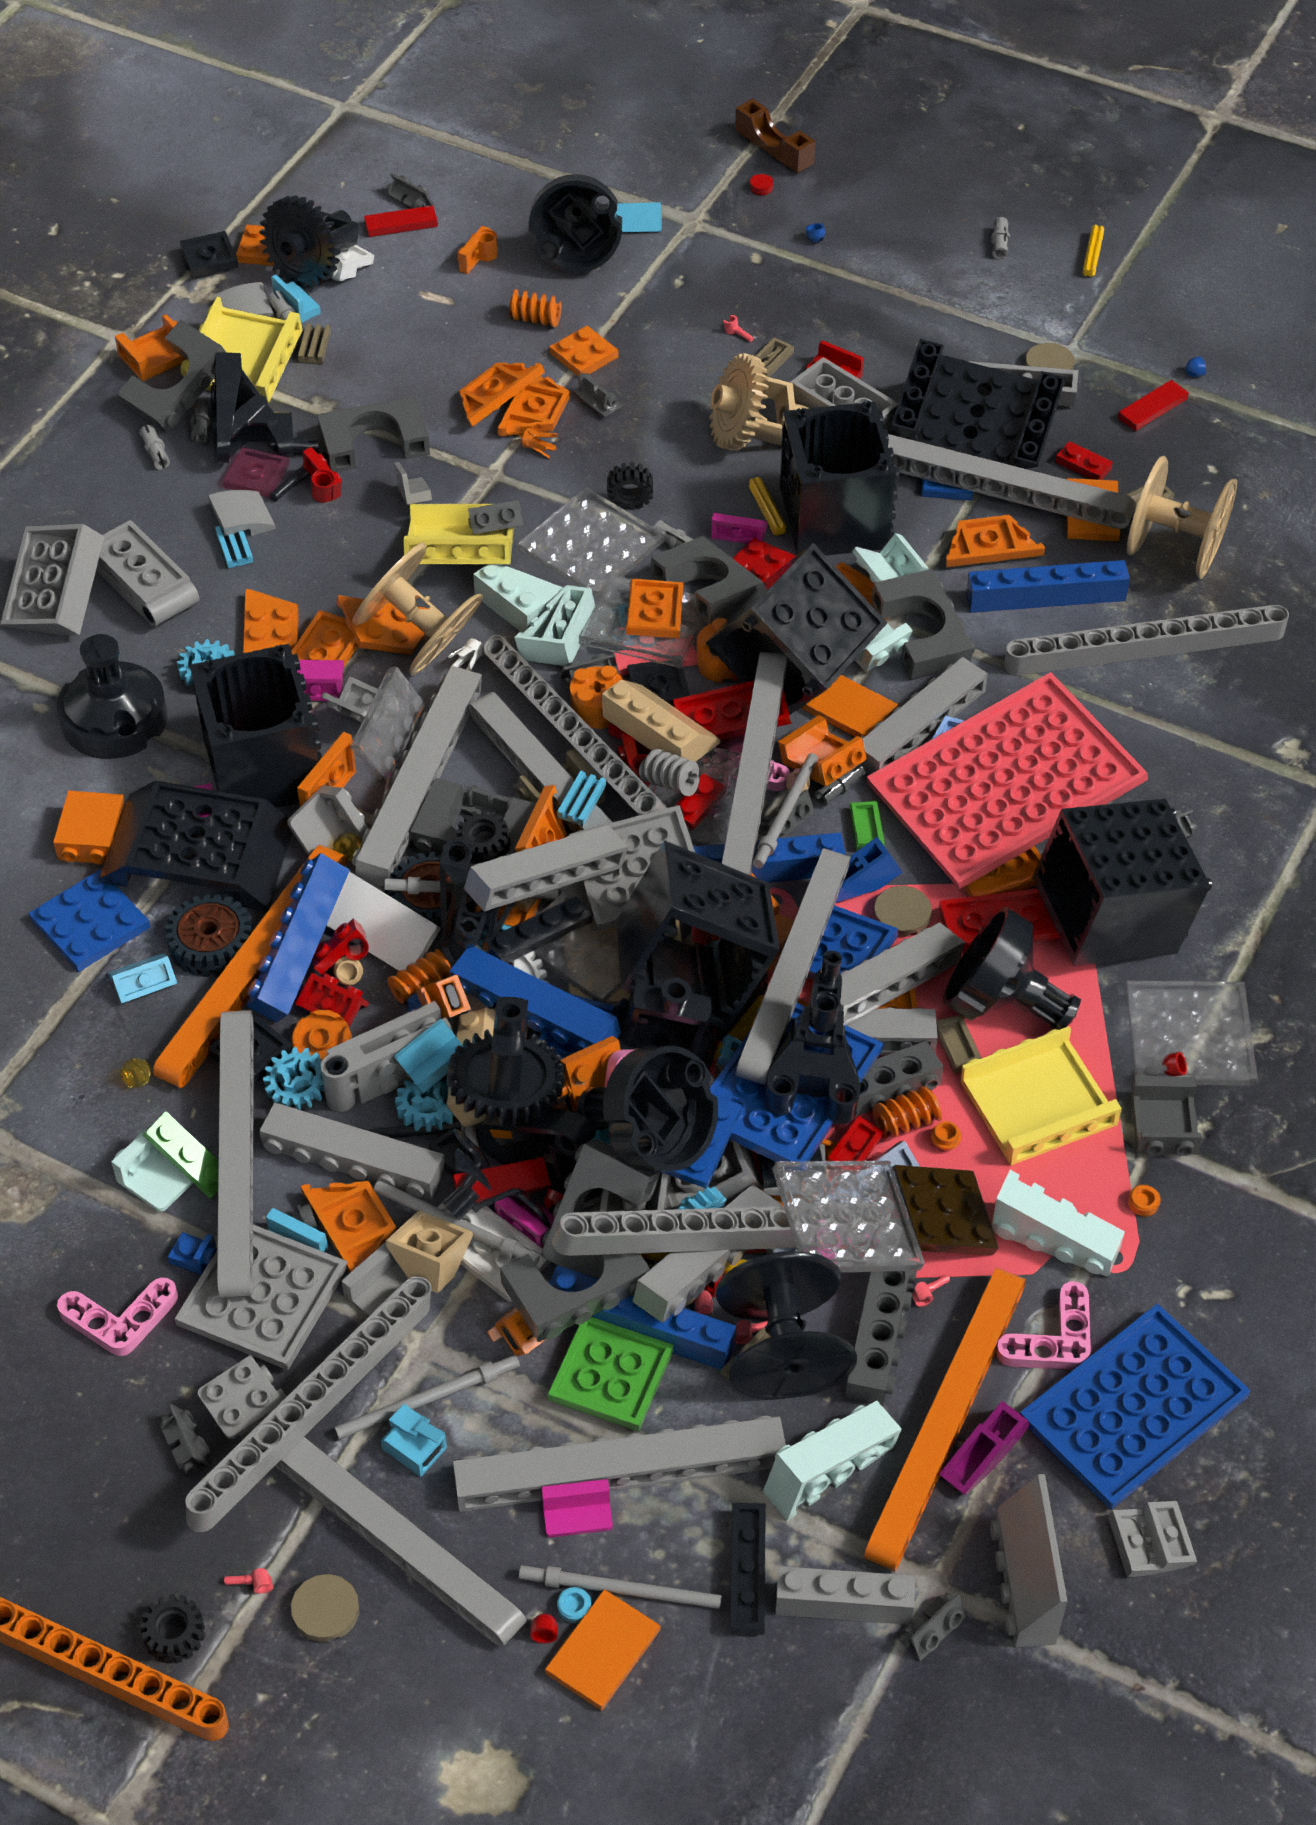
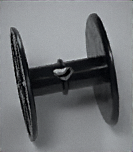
[715,1251,857,1400]

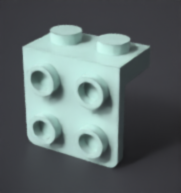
[852,533,929,583]
[855,623,913,672]
[112,1121,193,1212]

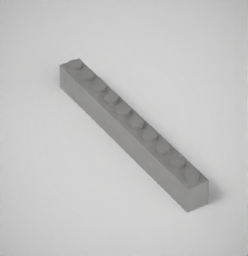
[352,665,482,887]
[453,1416,786,1512]

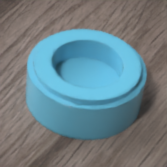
[557,1587,591,1624]

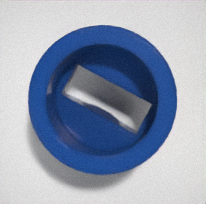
[805,223,825,243]
[1186,356,1206,377]

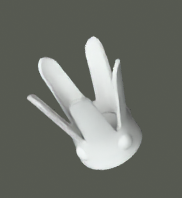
[447,638,485,671]

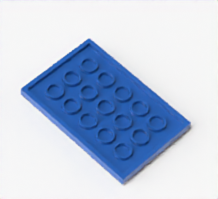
[710,1003,883,1174]
[1020,1303,1251,1510]

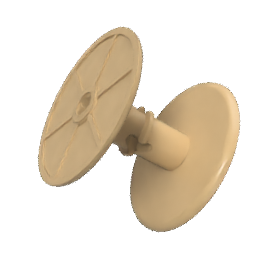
[1127,456,1237,579]
[352,542,483,676]

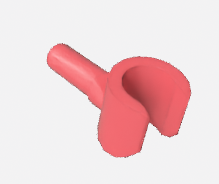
[723,315,754,342]
[912,1274,950,1307]
[692,1290,713,1315]
[735,1320,768,1345]
[224,1568,273,1594]

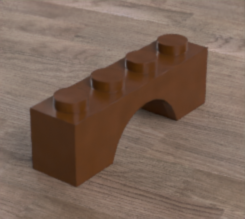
[735,98,816,173]

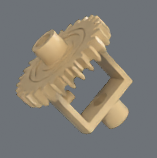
[709,353,809,450]

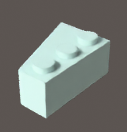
[473,564,563,633]
[515,585,596,666]

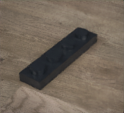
[482,896,594,963]
[730,1503,766,1635]

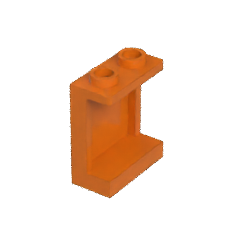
[115,314,186,382]
[778,715,867,787]
[53,790,126,864]

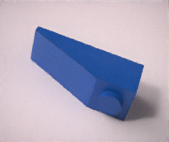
[835,837,903,903]

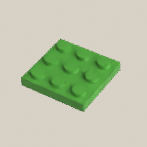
[548,1317,674,1432]

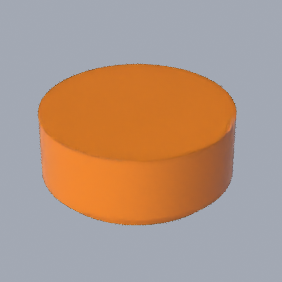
[1128,1185,1161,1217]

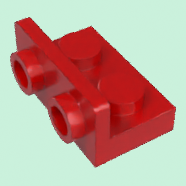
[805,340,864,379]
[295,973,369,1027]

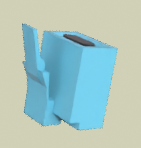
[381,1404,447,1477]

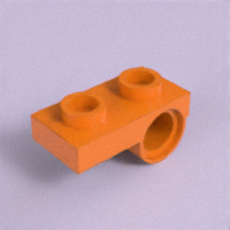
[457,226,498,274]

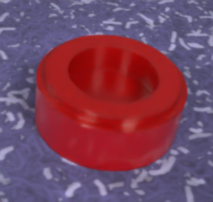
[750,174,773,195]

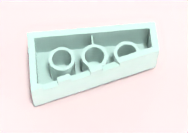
[992,1170,1125,1277]
[763,1401,902,1521]

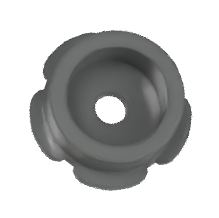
[293,1204,318,1228]

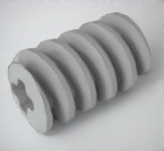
[639,749,699,796]

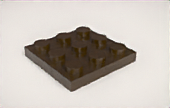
[889,1165,999,1255]

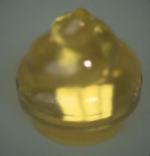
[333,832,362,861]
[120,1058,151,1088]

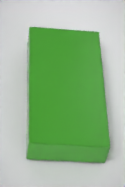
[849,801,885,852]

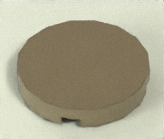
[1025,343,1075,370]
[874,886,932,937]
[291,1574,360,1643]

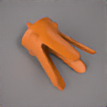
[519,428,558,459]

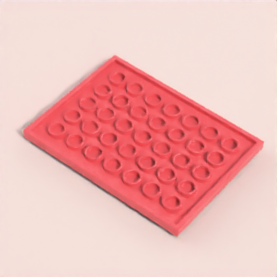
[867,672,1148,889]

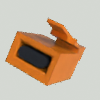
[416,974,471,1019]
[486,1306,546,1357]

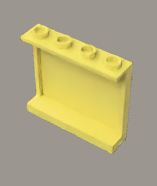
[181,296,303,403]
[404,504,514,564]
[960,1026,1122,1166]

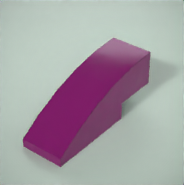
[939,1401,1030,1496]

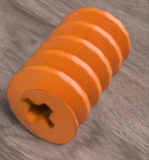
[509,289,562,327]
[387,948,451,1004]
[873,1086,942,1140]

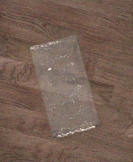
[350,667,425,785]

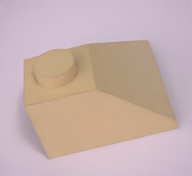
[386,1210,473,1293]

